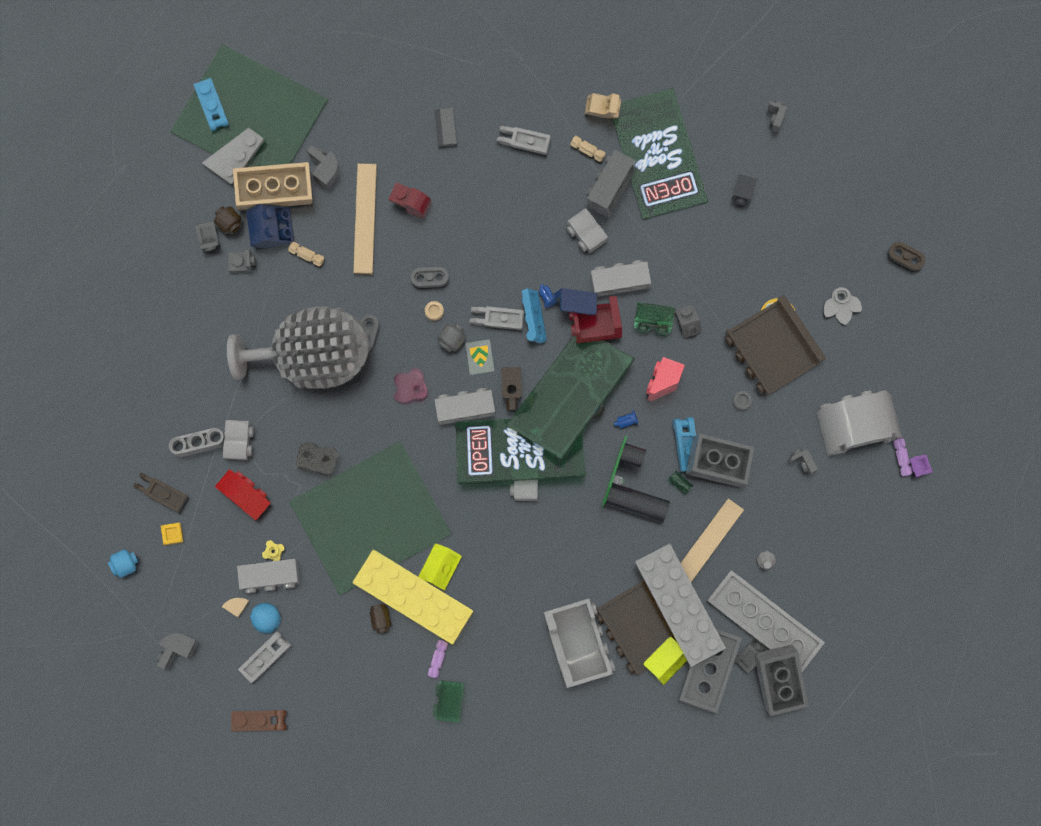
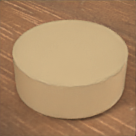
[425,301,444,321]

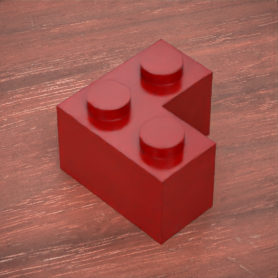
[215,469,270,521]

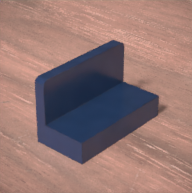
[554,288,597,316]

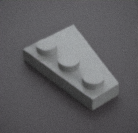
[202,128,265,185]

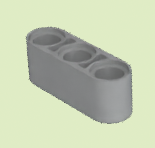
[169,428,225,457]

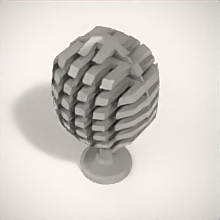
[227,306,369,389]

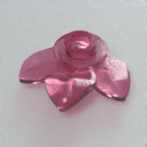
[393,368,427,403]

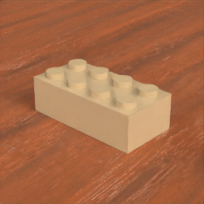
[233,162,313,210]

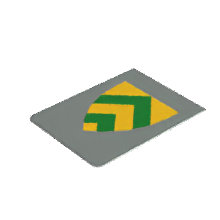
[465,339,494,375]

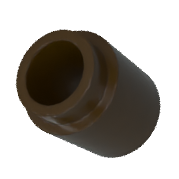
[369,604,392,634]

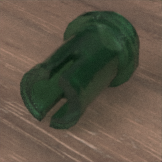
[668,470,693,494]

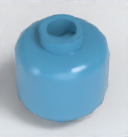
[107,549,138,578]

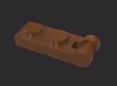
[231,710,286,731]

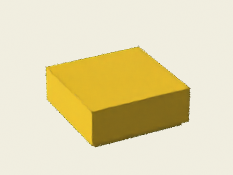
[161,523,184,545]

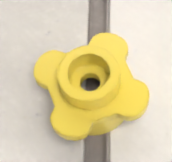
[262,540,284,561]

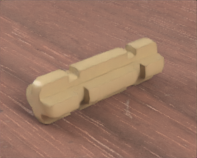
[570,136,606,162]
[288,242,324,266]

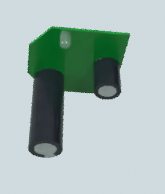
[601,436,670,523]

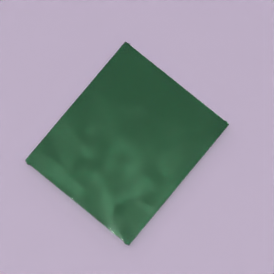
[170,44,328,167]
[289,441,452,596]

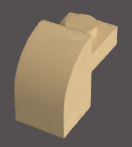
[585,93,621,118]

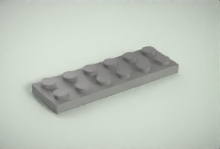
[635,544,726,667]
[707,570,825,672]

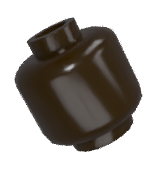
[214,206,242,234]

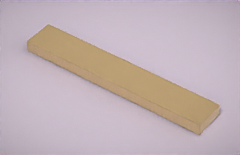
[353,164,377,275]
[681,499,744,582]

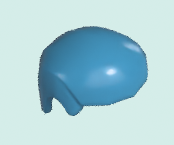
[250,602,281,634]

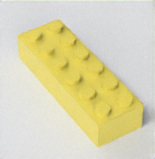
[352,549,473,645]

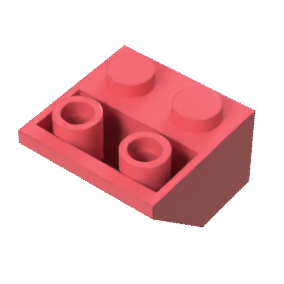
[646,357,685,401]

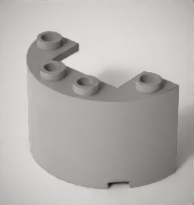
[816,390,902,456]
[544,599,615,688]

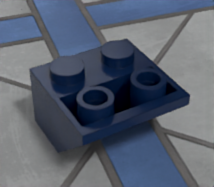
[246,204,294,248]

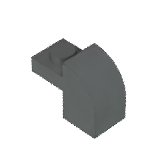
[307,145,339,190]
[157,633,198,670]

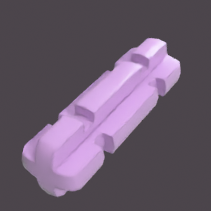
[894,438,912,476]
[428,640,448,678]

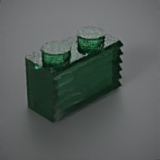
[634,302,675,335]
[433,680,465,723]

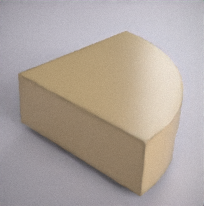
[222,598,250,618]

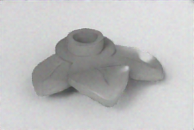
[824,287,862,325]

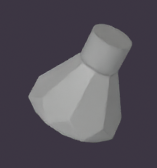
[757,551,776,570]

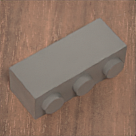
[591,260,651,297]
[434,388,496,425]
[237,559,300,594]

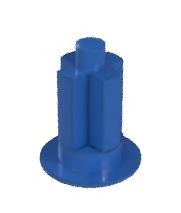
[539,284,558,308]
[614,409,639,429]

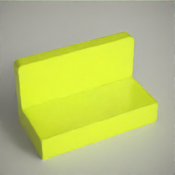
[418,544,462,591]
[644,637,687,685]

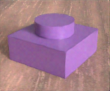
[910,454,933,477]

